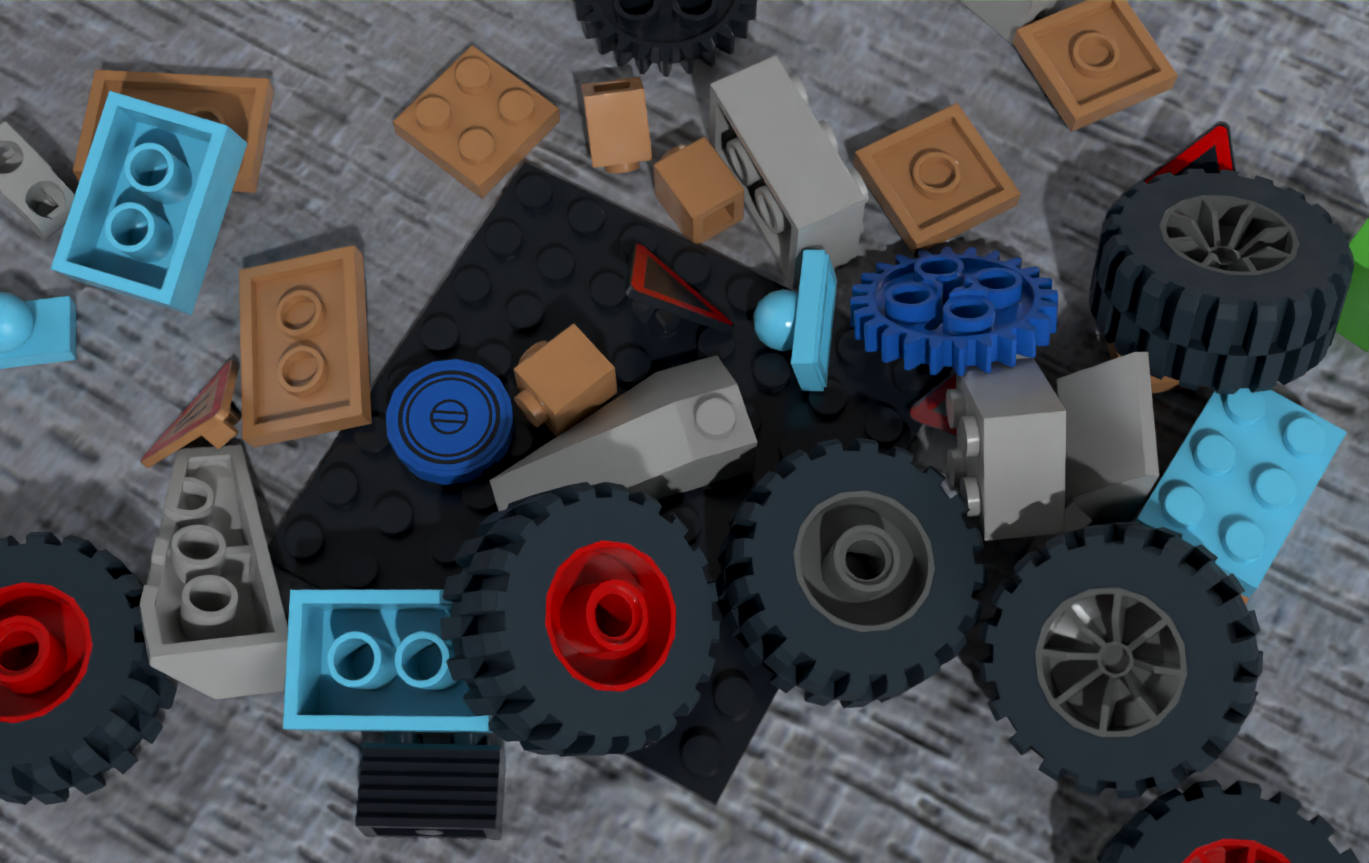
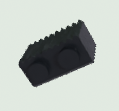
[355,731,506,840]

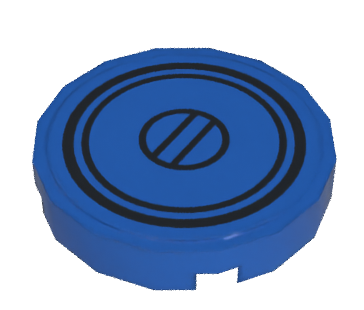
[386,359,515,485]

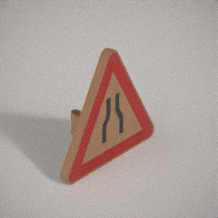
[140,359,241,468]

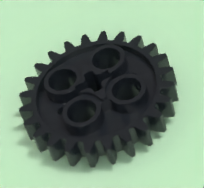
[574,0,757,77]

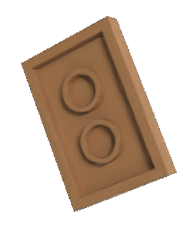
[73,70,274,193]
[239,245,372,448]

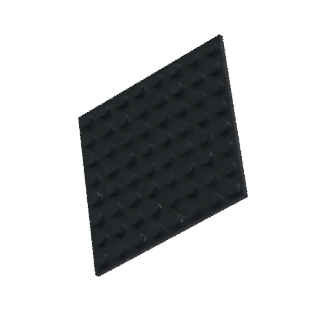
[268,162,952,806]

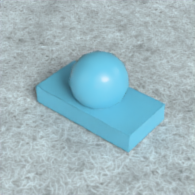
[753,250,837,391]
[0,292,76,369]

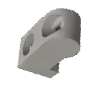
[0,121,75,240]

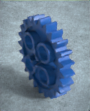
[850,246,1058,376]

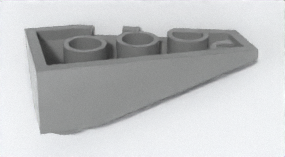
[490,355,757,511]
[140,445,288,700]

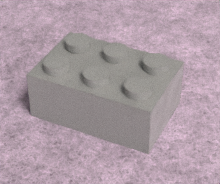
[710,55,869,289]

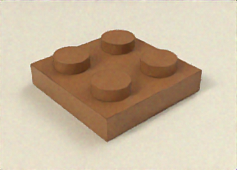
[1013,0,1178,132]
[392,45,561,199]
[853,103,1021,256]

